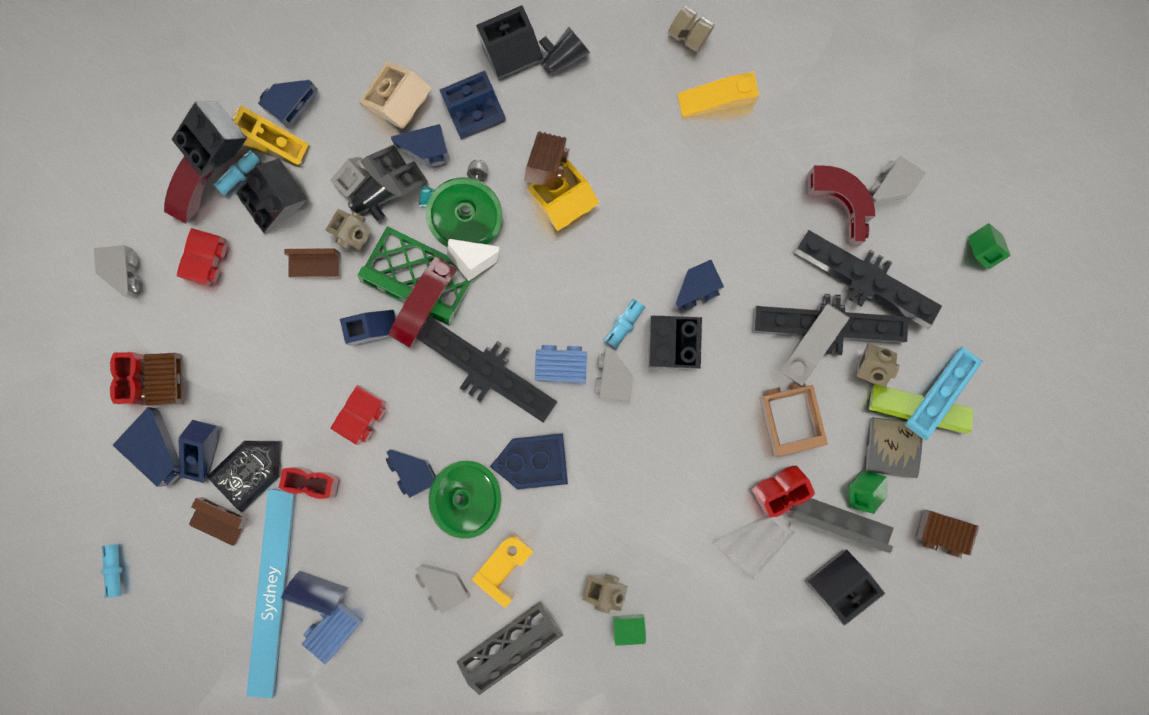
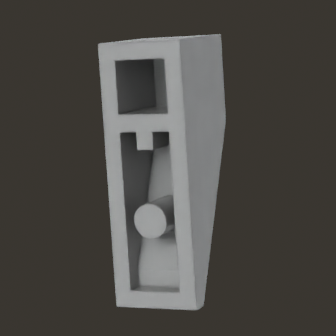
[781,303,850,386]

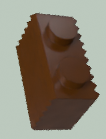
[524,131,570,188]
[141,353,183,406]
[916,509,980,559]

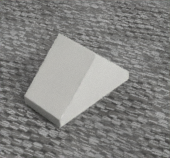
[447,239,499,281]

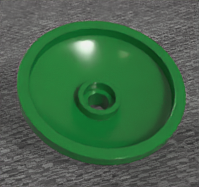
[426,177,502,247]
[429,461,501,539]

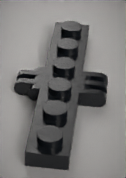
[795,230,942,329]
[753,294,909,356]
[417,317,557,423]

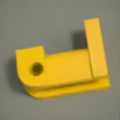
[472,536,534,608]

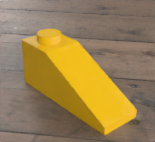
[677,71,759,118]
[231,105,309,166]

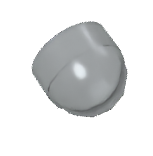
[467,160,488,181]

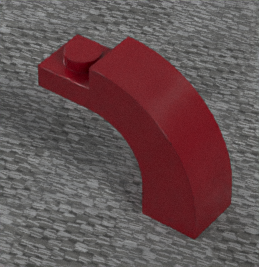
[164,156,214,224]
[810,165,876,245]
[388,257,457,348]

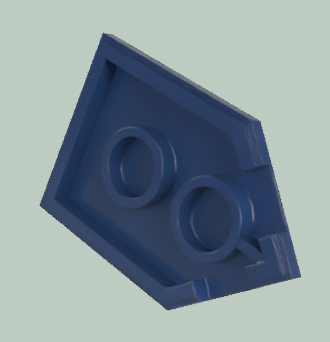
[490,433,568,489]

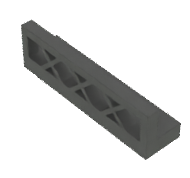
[787,498,894,554]
[457,602,563,695]

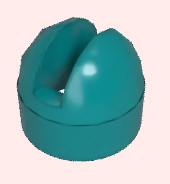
[419,186,434,207]

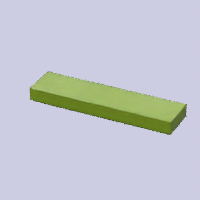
[869,384,974,434]

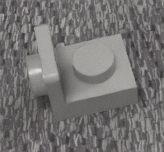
[330,157,371,198]

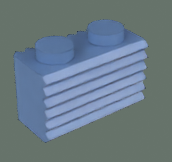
[535,345,587,383]
[302,601,362,664]

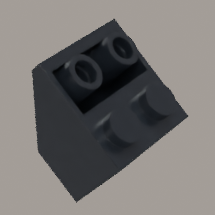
[476,5,544,79]
[171,101,247,176]
[236,158,307,234]
[648,315,702,369]
[806,549,886,626]

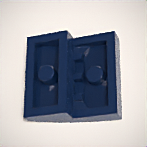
[439,70,506,139]
[281,571,348,616]

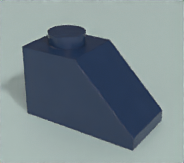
[258,80,318,128]
[391,124,450,166]
[178,419,217,483]

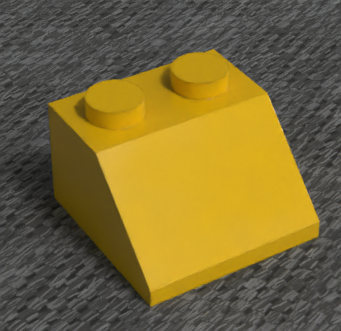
[527,160,599,231]

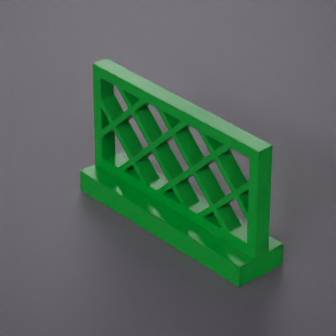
[358,226,473,326]

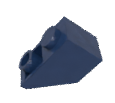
[674,259,724,312]
[340,309,396,346]
[386,449,436,498]

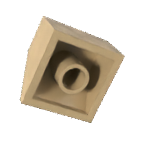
[359,62,431,129]

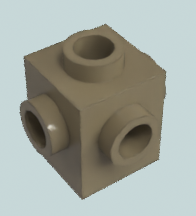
[325,209,372,250]
[857,343,899,387]
[582,574,628,613]

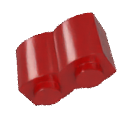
[177,228,227,287]
[110,352,145,405]
[330,385,386,445]
[752,465,815,518]
[279,467,339,499]

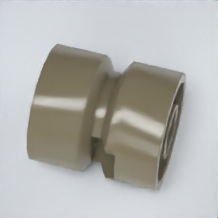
[668,5,715,52]

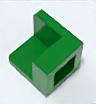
[968,223,1011,269]
[849,470,887,514]
[613,614,646,646]

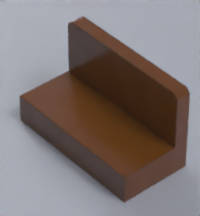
[284,248,341,278]
[189,497,249,546]

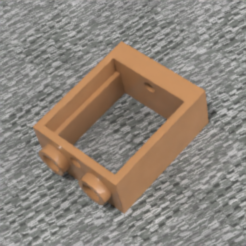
[759,383,828,457]

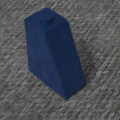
[112,407,179,487]

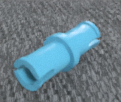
[213,149,261,196]
[604,298,646,349]
[101,544,123,598]

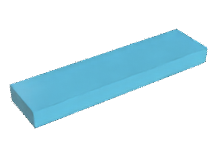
[905,347,983,441]

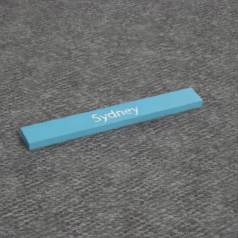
[246,489,295,699]

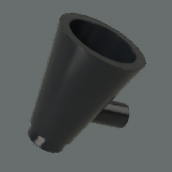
[539,27,590,75]
[348,176,397,222]

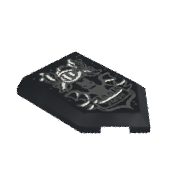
[207,441,281,513]

